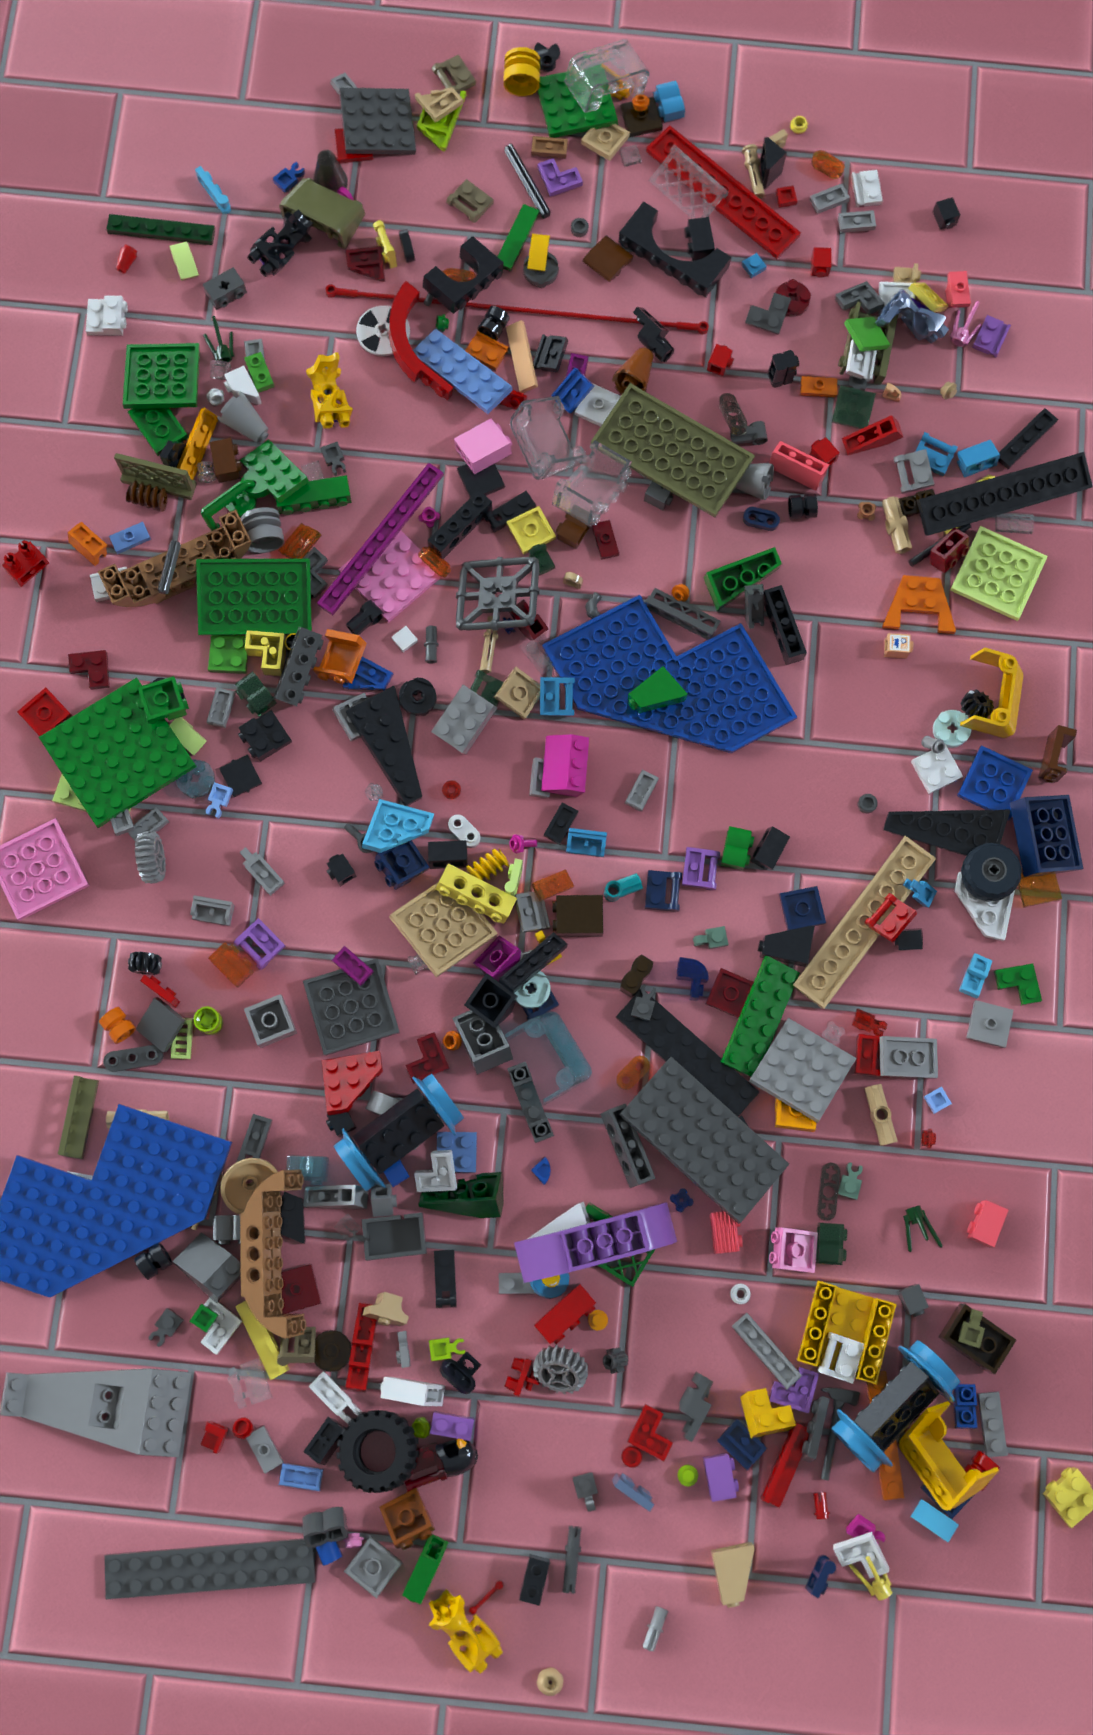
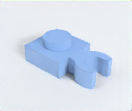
[206,782,233,819]

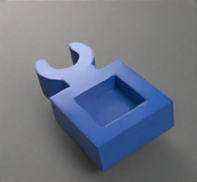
[273,162,305,193]

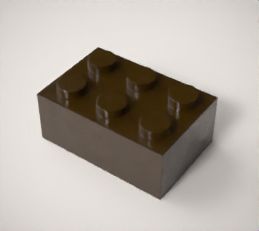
[938,1303,1016,1374]

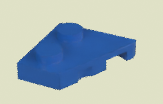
[343,656,394,691]

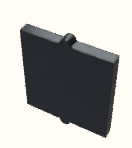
[219,755,262,797]

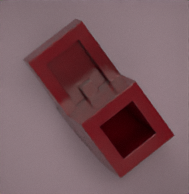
[509,599,549,641]

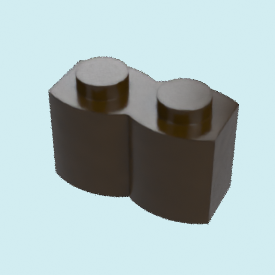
[620,954,653,997]

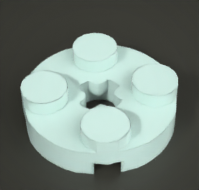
[933,710,972,748]
[515,971,551,1009]

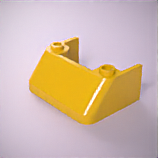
[960,648,1024,738]
[899,1401,999,1511]

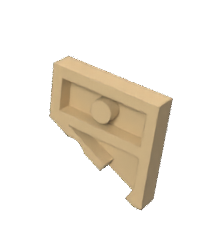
[415,87,463,123]

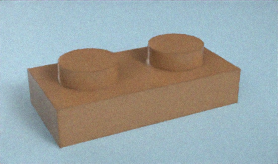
[531,136,568,159]

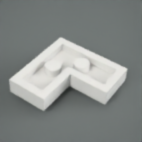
[414,1150,457,1192]
[201,1297,243,1355]
[833,1532,889,1578]

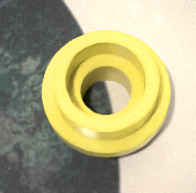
[790,116,808,134]

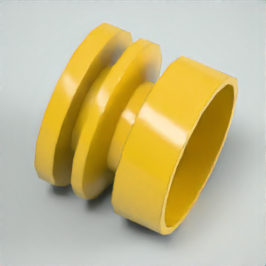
[503,47,540,96]

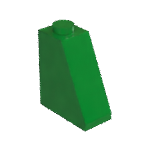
[628,666,688,713]
[402,1534,449,1605]

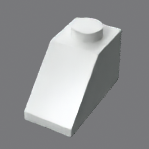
[224,366,262,405]

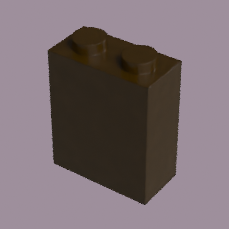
[552,895,603,937]

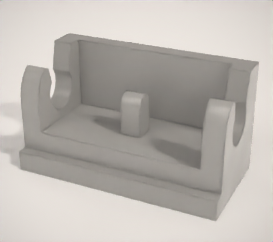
[190,895,235,926]

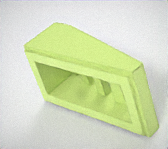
[171,1018,194,1059]

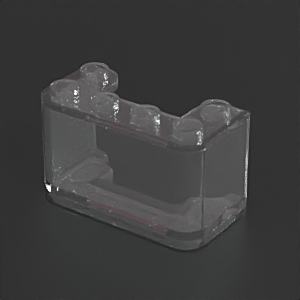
[564,39,650,113]
[552,440,632,527]

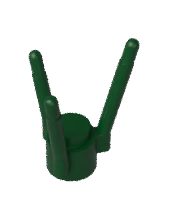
[203,316,234,364]
[903,1205,943,1252]

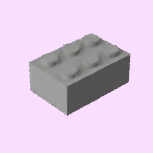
[431,685,497,754]

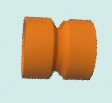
[99,1007,136,1044]

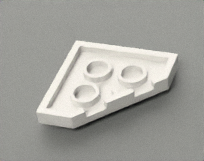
[954,871,1015,941]

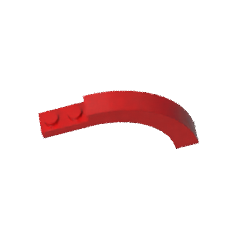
[389,281,454,400]

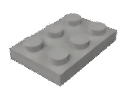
[880,1036,938,1079]

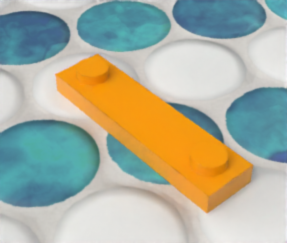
[177,407,218,480]

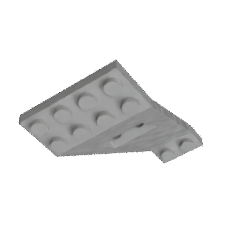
[0,1368,191,1457]

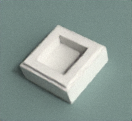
[392,626,418,653]

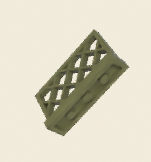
[114,453,197,500]

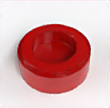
[621,1446,642,1468]

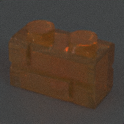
[208,942,254,988]

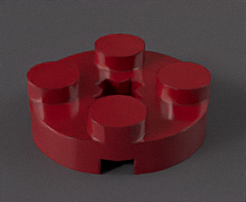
[776,279,811,316]

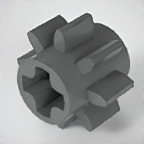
[603,1347,628,1374]

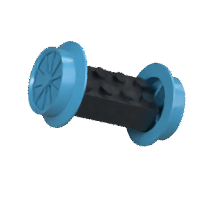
[334,1073,464,1192]
[831,1340,960,1473]

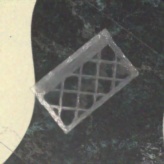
[648,144,729,219]

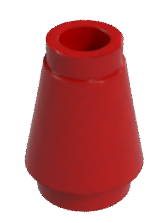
[116,245,137,274]

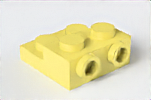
[1042,1467,1093,1528]

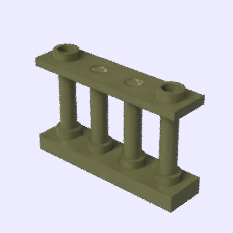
[838,302,899,385]

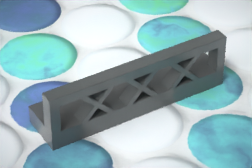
[645,588,720,640]

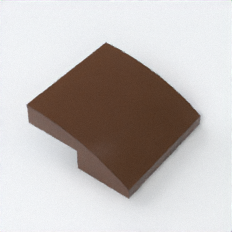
[582,235,634,282]

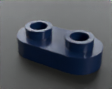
[743,507,780,531]

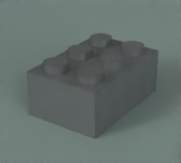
[362,1213,427,1261]

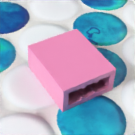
[454,418,512,475]

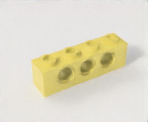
[435,863,517,924]

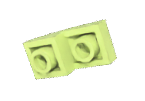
[169,242,199,281]
[169,717,207,755]

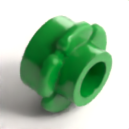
[436,314,449,332]

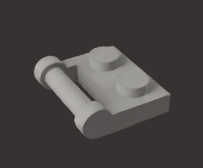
[894,449,934,494]

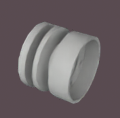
[241,507,285,553]

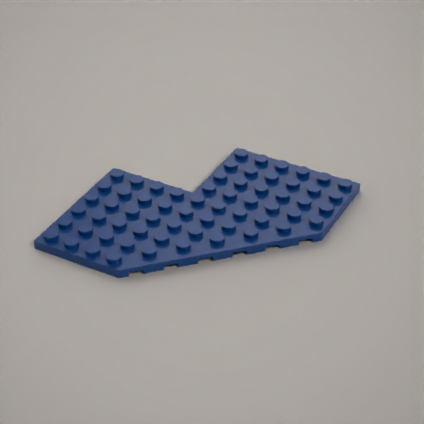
[542,595,797,753]
[0,1104,232,1298]

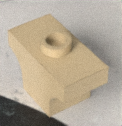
[363,1292,408,1326]

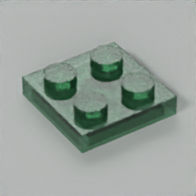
[831,385,876,429]

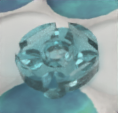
[176,759,215,798]

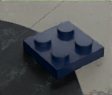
[779,886,826,931]

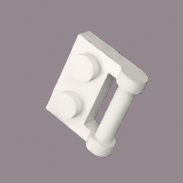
[817,1332,864,1384]

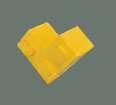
[740,1388,796,1438]

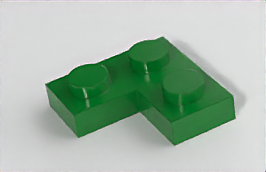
[994,963,1042,1006]

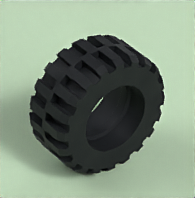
[336,1410,419,1493]

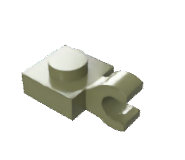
[958,1309,985,1348]

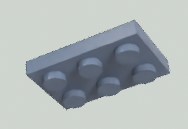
[612,1473,654,1512]

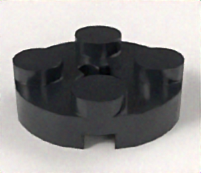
[399,678,437,716]

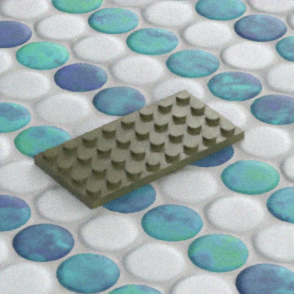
[591,383,755,517]

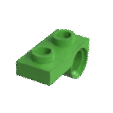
[244,352,274,393]

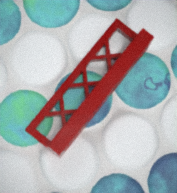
[760,1422,809,1508]

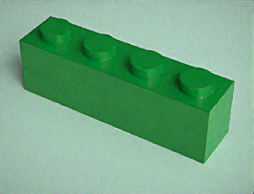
[276,475,352,515]

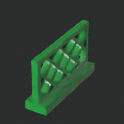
[586,1202,655,1287]

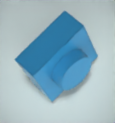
[742,253,767,278]

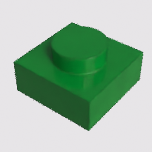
[190,1304,219,1333]

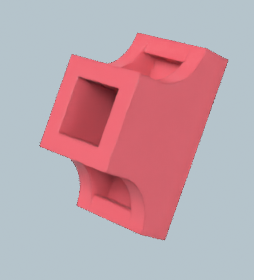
[945,271,971,308]

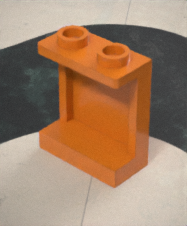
[313,629,367,684]

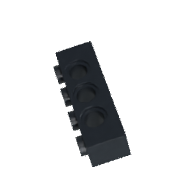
[428,490,492,560]
[764,585,807,665]

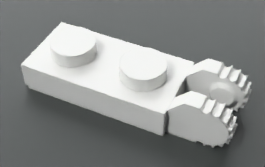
[309,1371,362,1425]

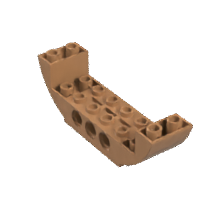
[97,510,251,607]
[240,1170,306,1339]

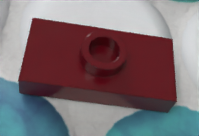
[592,520,619,560]

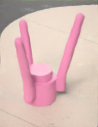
[950,301,982,347]

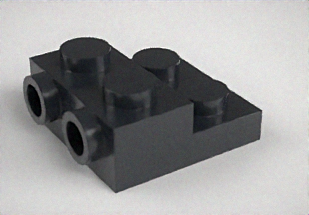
[238,710,292,762]

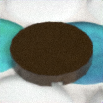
[314,1330,352,1372]

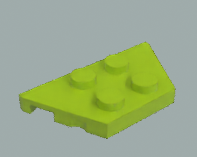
[417,91,466,152]

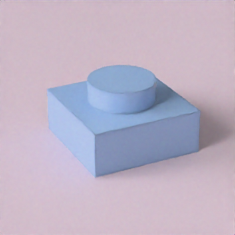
[924,1086,952,1114]

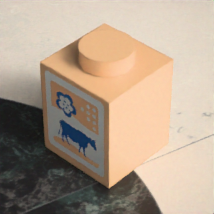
[884,633,913,659]

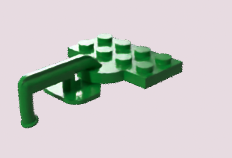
[201,439,309,531]

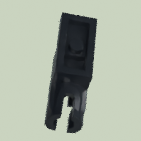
[633,307,675,362]

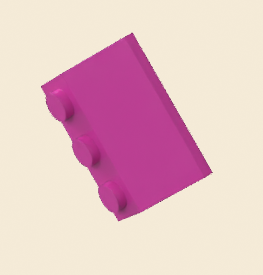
[541,734,589,797]

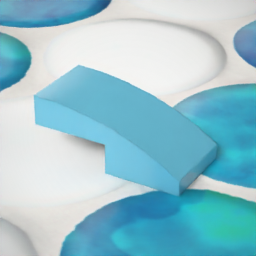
[959,953,992,999]
[911,1499,959,1543]

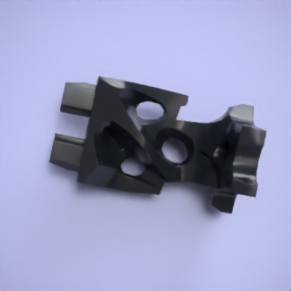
[247,209,313,277]

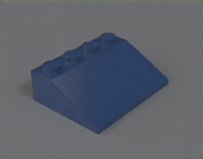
[1010,795,1083,877]

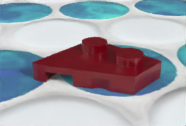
[345,246,385,282]

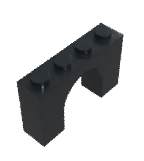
[422,236,504,314]

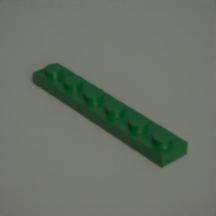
[106,214,215,245]

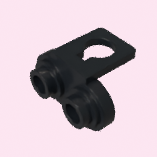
[440,1351,481,1394]

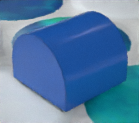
[315,1541,343,1566]

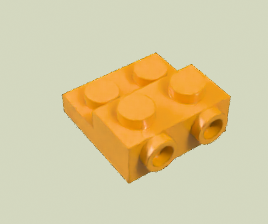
[775,1098,816,1132]

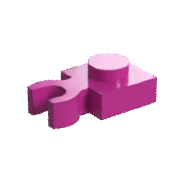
[846,1514,885,1545]

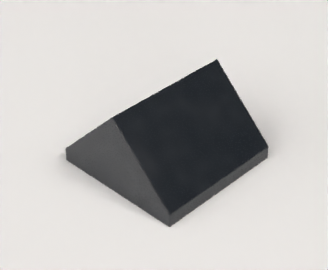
[760,137,787,189]
[464,973,518,1028]

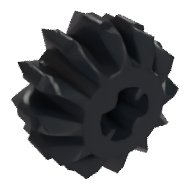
[960,689,994,718]
[128,951,162,975]

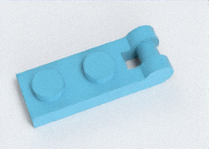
[195,166,231,214]

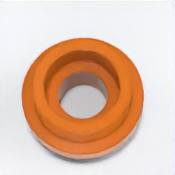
[632,94,650,111]
[671,584,690,602]
[443,1031,462,1050]

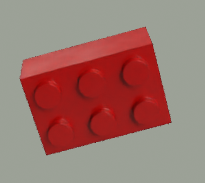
[534,1284,596,1345]

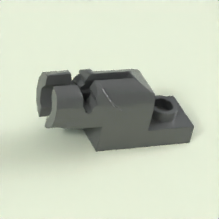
[679,1372,713,1442]

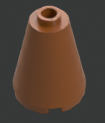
[612,348,654,394]

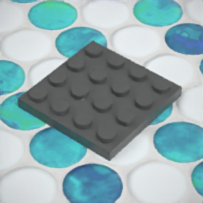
[339,87,416,155]
[303,958,400,1056]

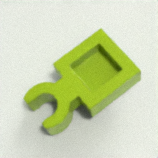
[429,1337,465,1361]

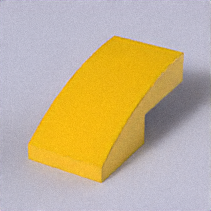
[527,234,550,272]

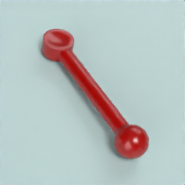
[469,1580,503,1615]

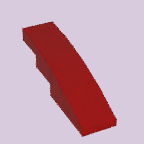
[345,1303,377,1392]

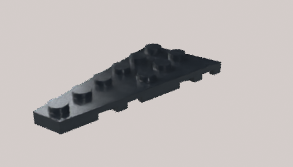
[346,686,422,806]
[883,809,1011,856]

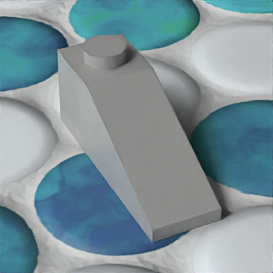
[303,1185,368,1209]

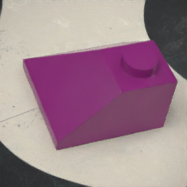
[473,935,521,982]

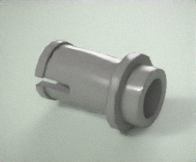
[921,736,945,754]

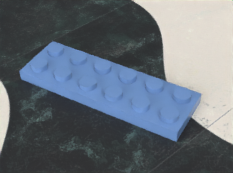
[413,328,513,414]

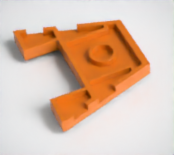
[882,575,956,634]

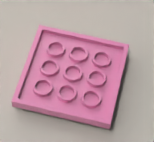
[339,530,443,623]
[0,818,89,921]

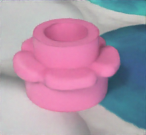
[343,1533,364,1548]

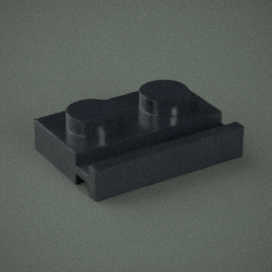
[533,334,568,372]

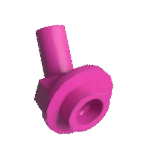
[509,834,537,853]

